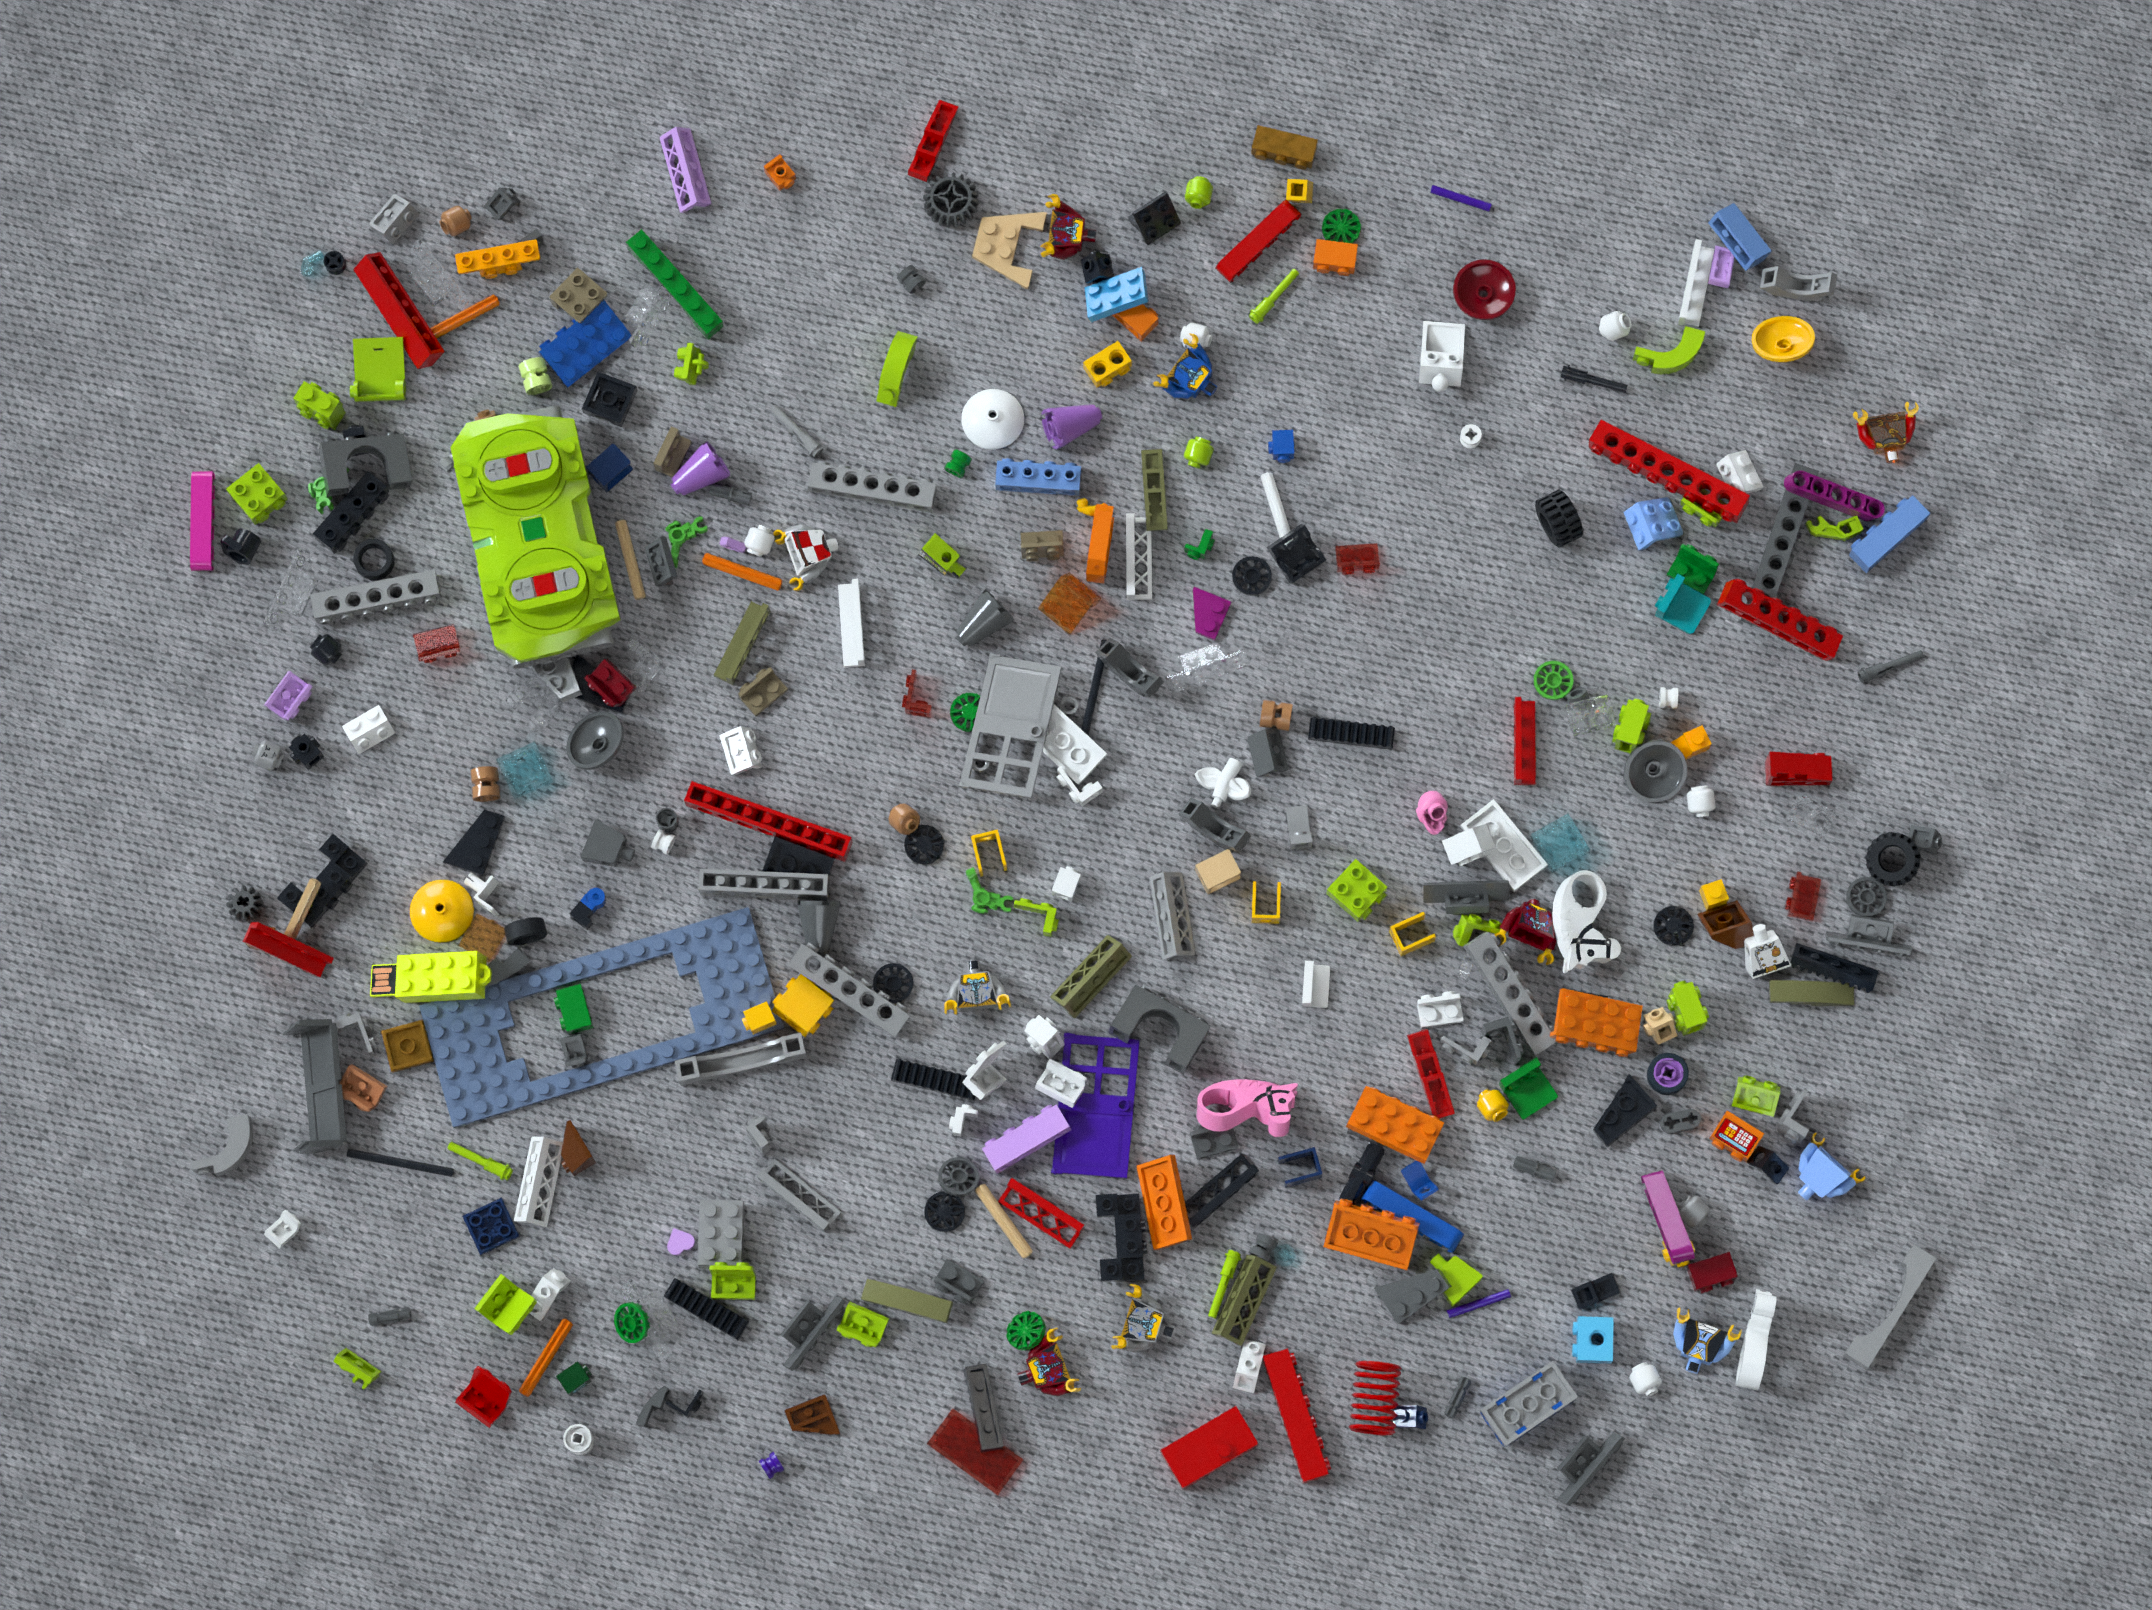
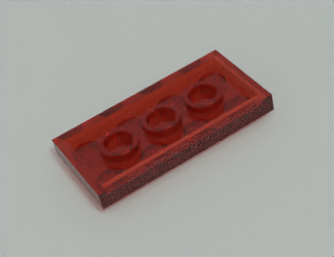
[927,1409,1024,1496]

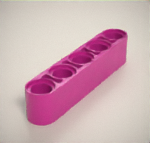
[190,471,215,571]

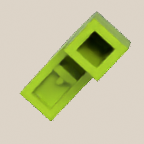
[1633,326,1705,374]
[876,331,918,407]

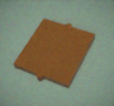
[458,914,505,962]

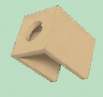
[1195,849,1241,895]

